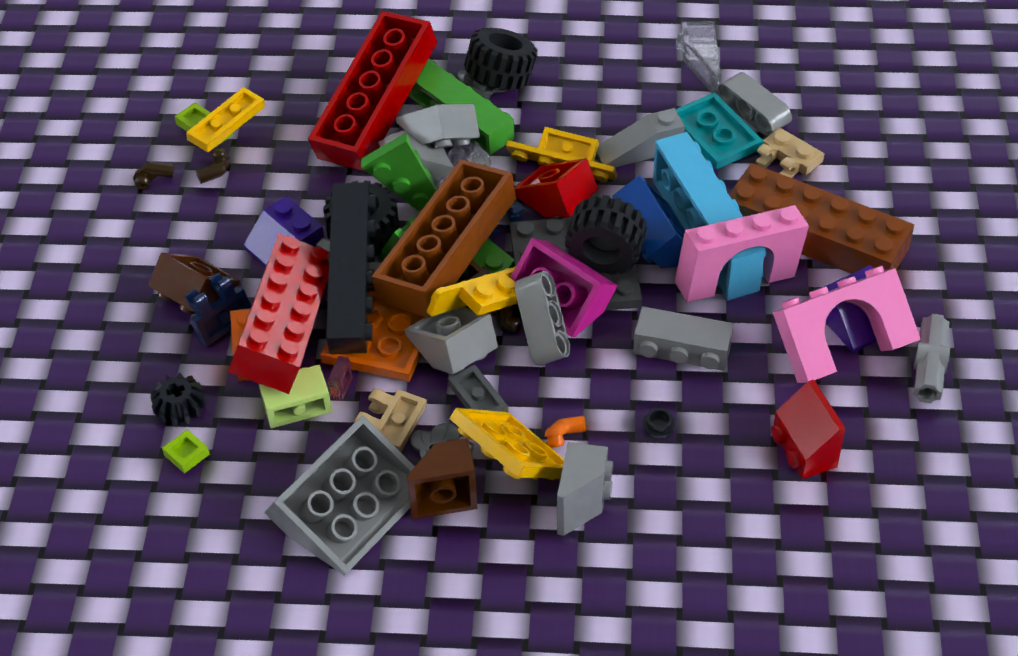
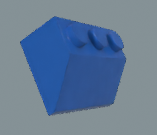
[612,175,685,269]

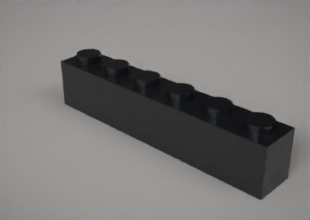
[326,182,376,354]

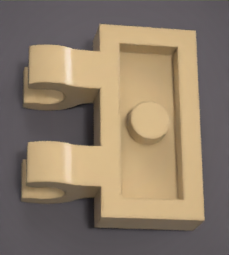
[755,127,825,178]
[354,388,427,452]

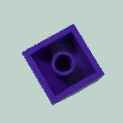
[244,196,325,268]
[824,265,877,353]

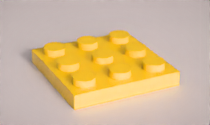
[449,408,564,480]

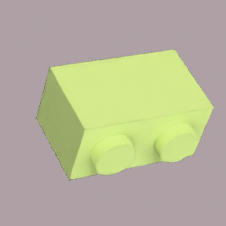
[258,365,332,429]

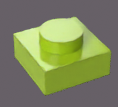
[162,429,210,474]

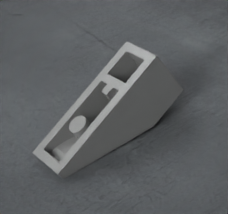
[596,108,685,167]

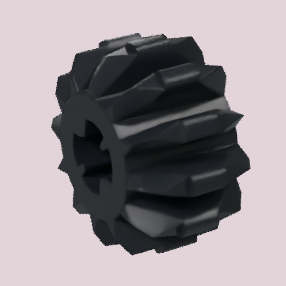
[150,373,206,427]

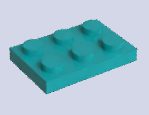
[675,92,763,170]

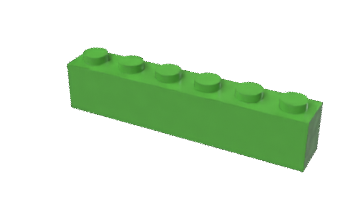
[408,59,514,155]

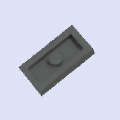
[448,365,508,412]

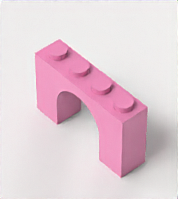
[674,205,809,303]
[772,266,921,383]

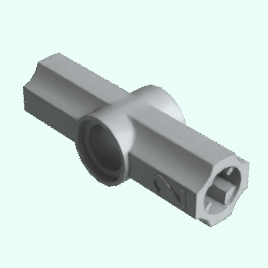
[913,314,950,403]

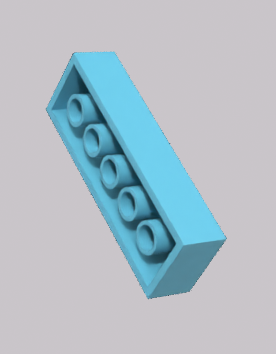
[653,132,767,301]

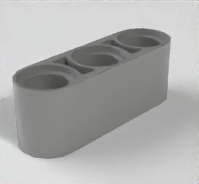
[717,72,792,136]
[515,271,570,366]

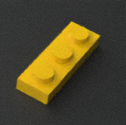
[186,87,265,152]

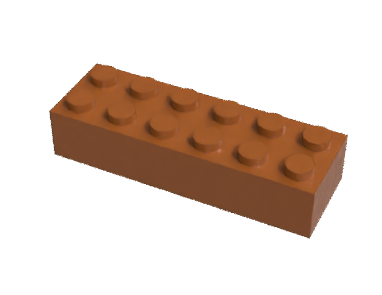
[372,159,516,318]
[729,163,915,274]

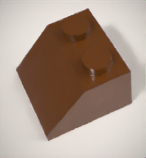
[148,253,240,315]
[407,438,478,520]

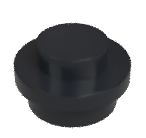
[643,408,675,439]

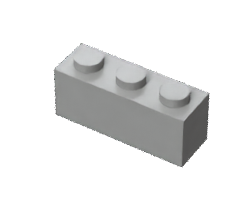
[633,306,734,371]

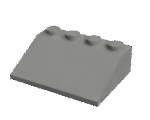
[264,415,415,576]

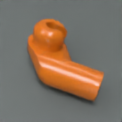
[544,416,586,448]

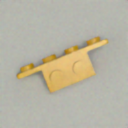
[506,127,618,182]
[427,267,518,316]

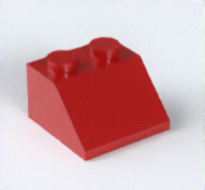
[514,158,599,219]
[771,379,845,479]

